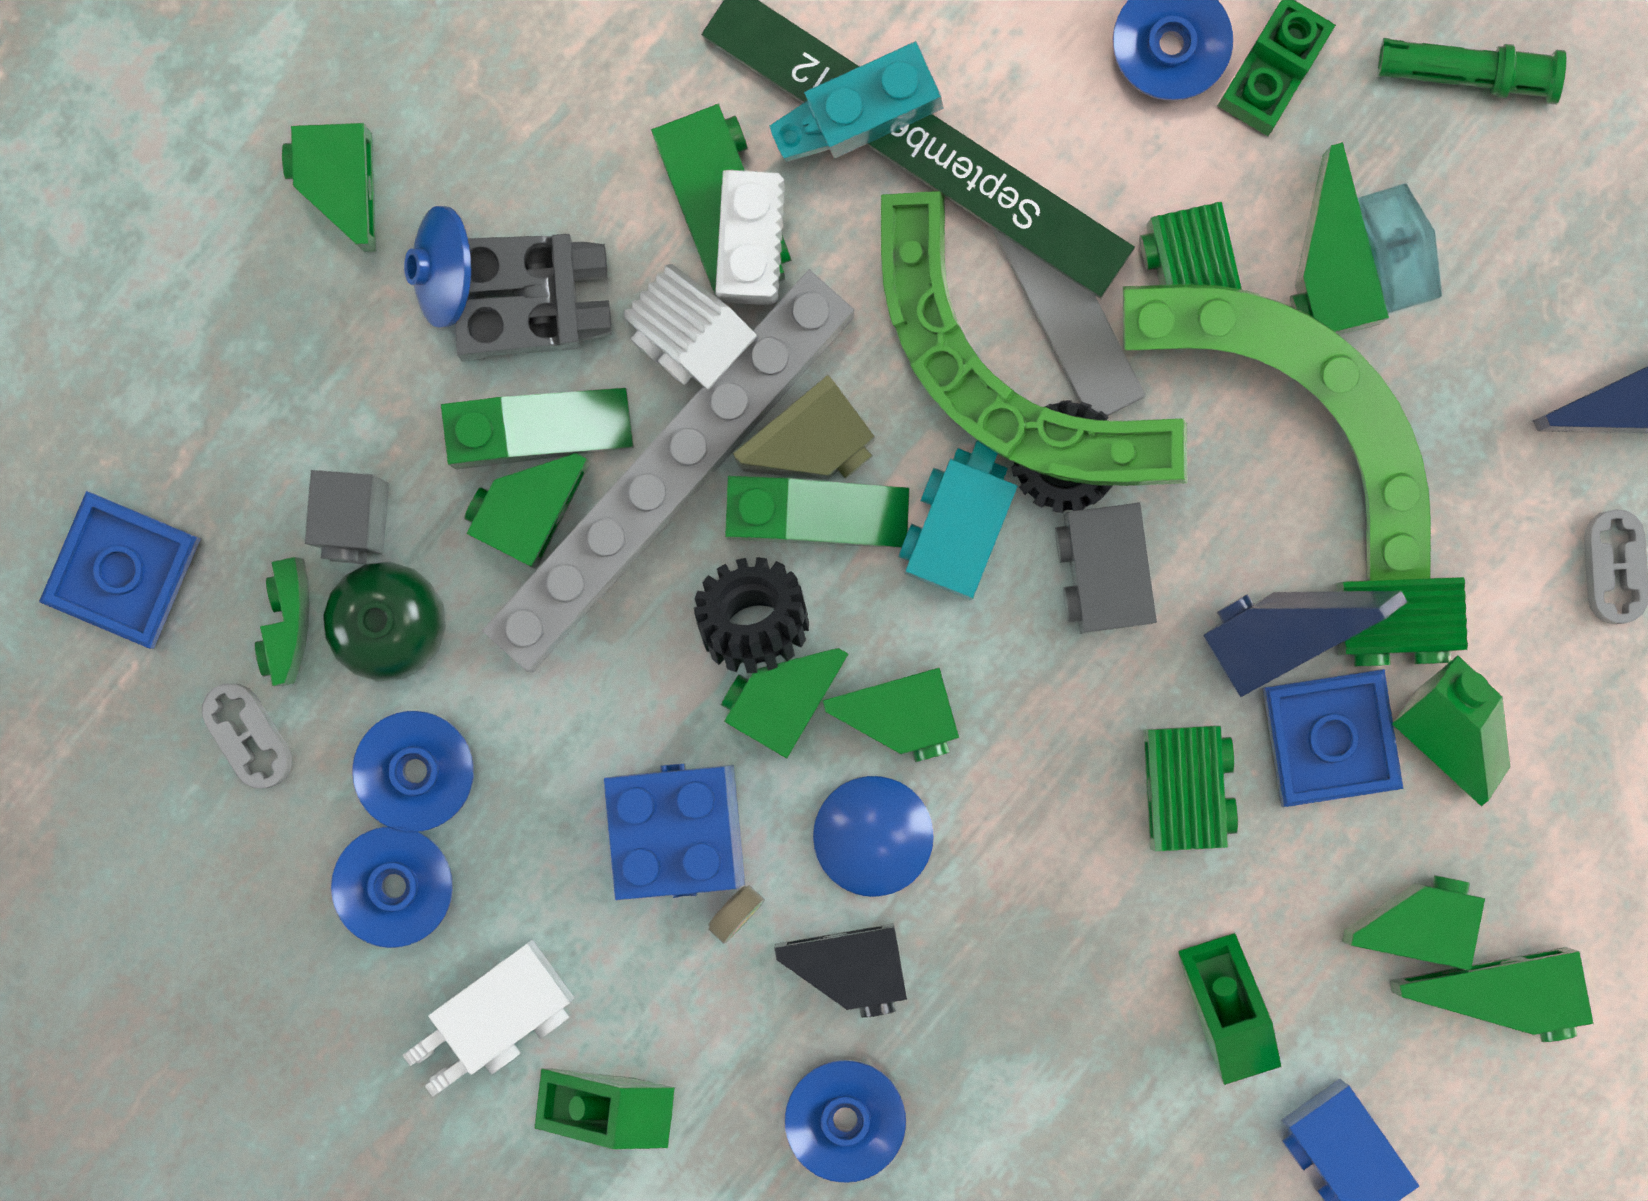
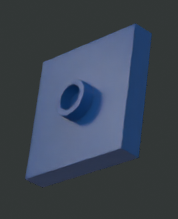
[39,491,201,649]
[1262,669,1404,807]

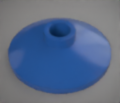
[1113,0,1233,101]
[404,206,471,328]
[352,711,474,832]
[331,826,453,948]
[785,1060,906,1183]

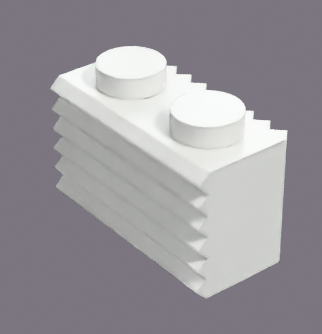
[716,170,785,305]
[624,264,757,390]

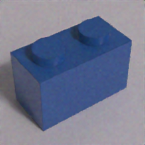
[1281,1079,1420,1201]

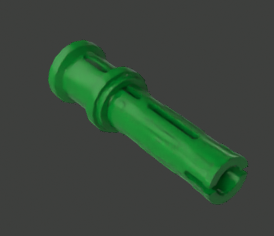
[1378,38,1567,105]

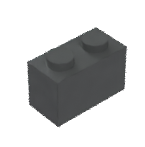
[305,470,389,564]
[1055,502,1157,634]

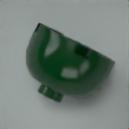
[323,562,446,681]

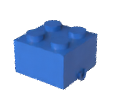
[604,763,745,900]

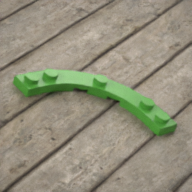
[881,191,1188,486]
[1123,284,1431,581]

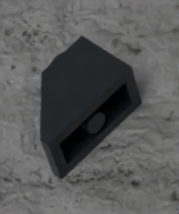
[774,923,907,1018]

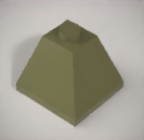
[733,375,875,479]

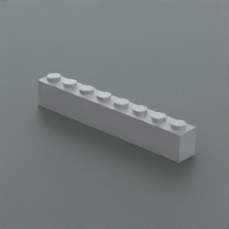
[482,269,854,672]

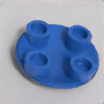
[813,776,934,897]

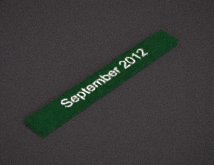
[701,0,1135,299]

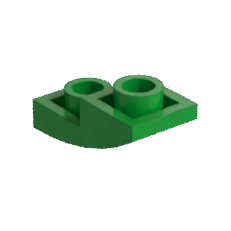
[1217,0,1336,136]
[255,557,309,686]

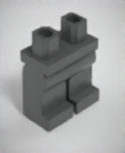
[455,234,612,362]

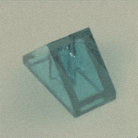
[1358,183,1442,314]

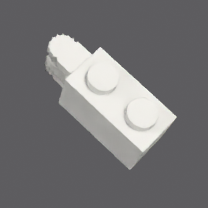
[402,939,575,1097]

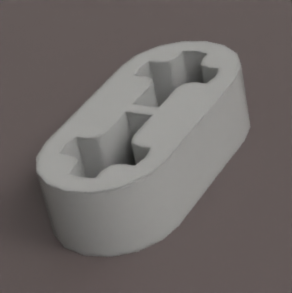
[1584,509,1648,624]
[202,684,292,788]

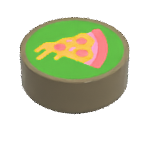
[708,885,765,944]

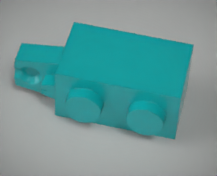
[769,41,944,162]
[898,441,1018,600]

